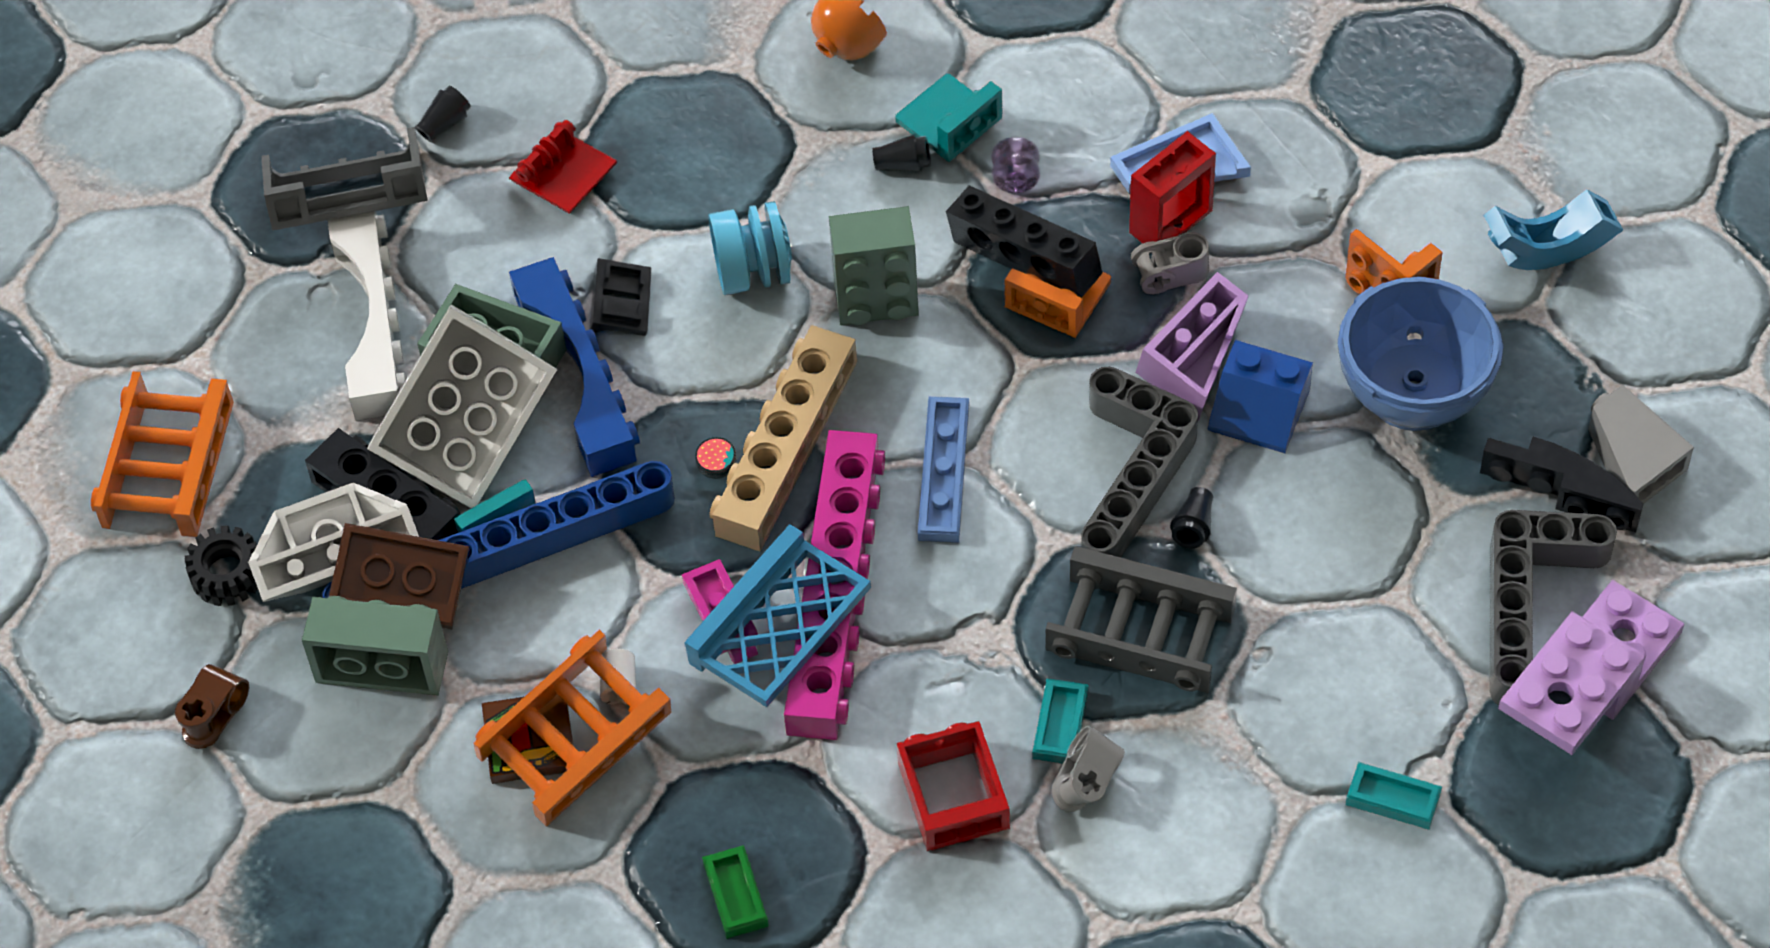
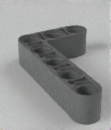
[1081,366,1198,558]
[1490,510,1617,705]

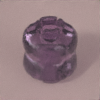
[991,137,1040,194]

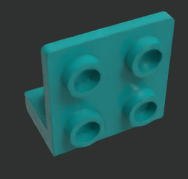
[895,73,1003,162]

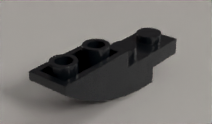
[1480,436,1644,533]

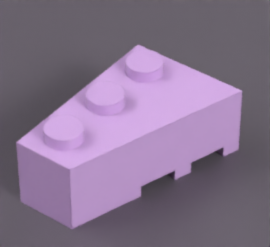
[1135,272,1248,421]

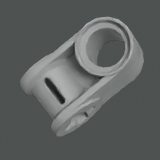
[1130,232,1209,295]
[1051,725,1125,812]

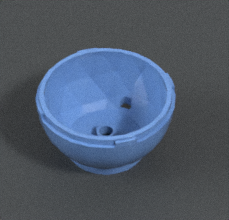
[1338,277,1503,431]

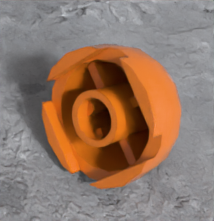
[810,0,887,60]

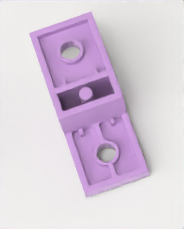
[1498,580,1685,755]

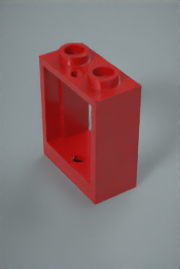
[1129,131,1216,244]
[897,721,1010,851]

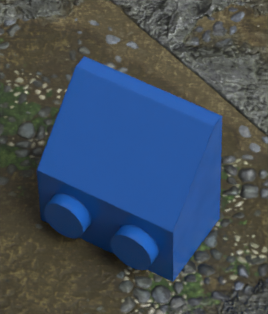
[1208,340,1313,453]

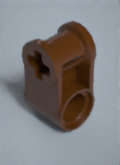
[175,664,250,749]

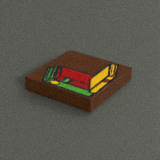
[482,694,573,784]

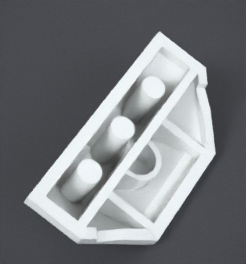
[248,483,419,602]

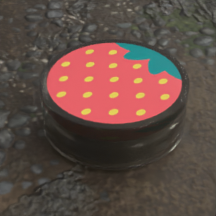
[695,437,737,479]

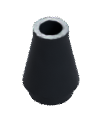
[415,86,471,142]
[872,133,931,172]
[1170,487,1214,549]

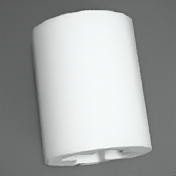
[600,649,636,705]

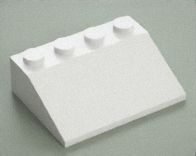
[367,305,557,508]

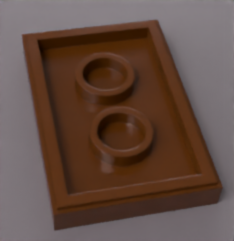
[329,523,469,630]

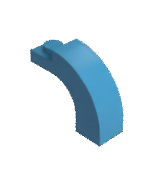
[1483,189,1623,270]

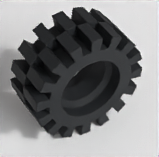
[184,526,258,606]

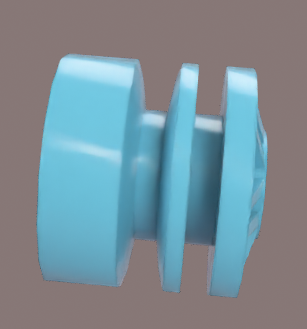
[708,201,792,296]

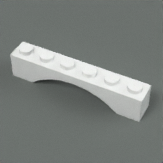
[328,211,406,421]

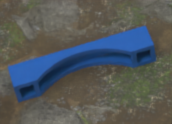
[509,257,640,477]

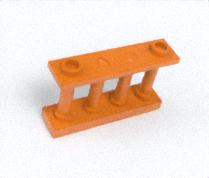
[91,371,234,537]
[473,629,671,827]

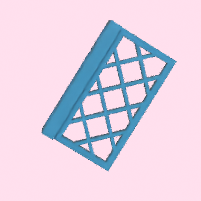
[684,524,871,707]

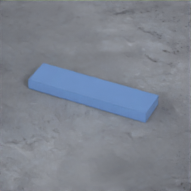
[918,396,969,543]

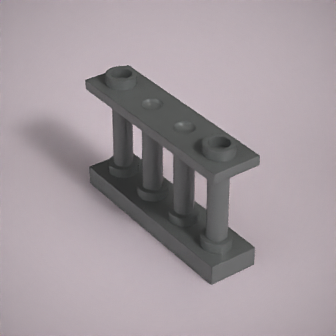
[1046,546,1237,693]

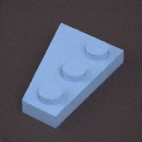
[1110,113,1251,194]

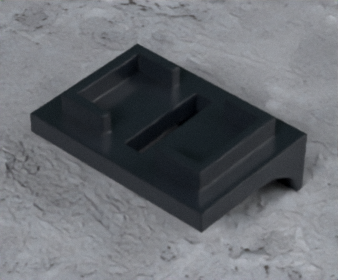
[590,258,652,336]

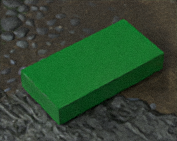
[702,845,769,939]

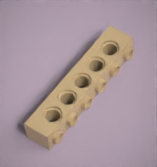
[710,325,857,552]

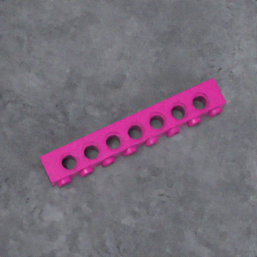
[784,430,885,740]

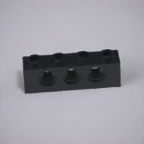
[946,185,1103,298]
[305,428,461,540]

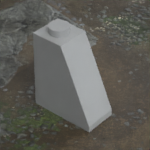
[1588,385,1694,504]

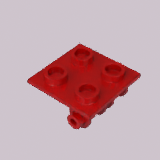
[509,120,617,214]

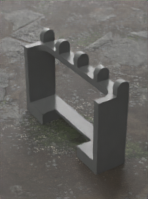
[261,127,428,231]

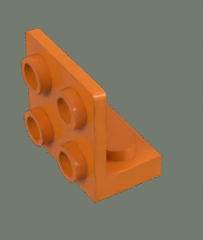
[1345,229,1443,294]
[1005,268,1111,338]

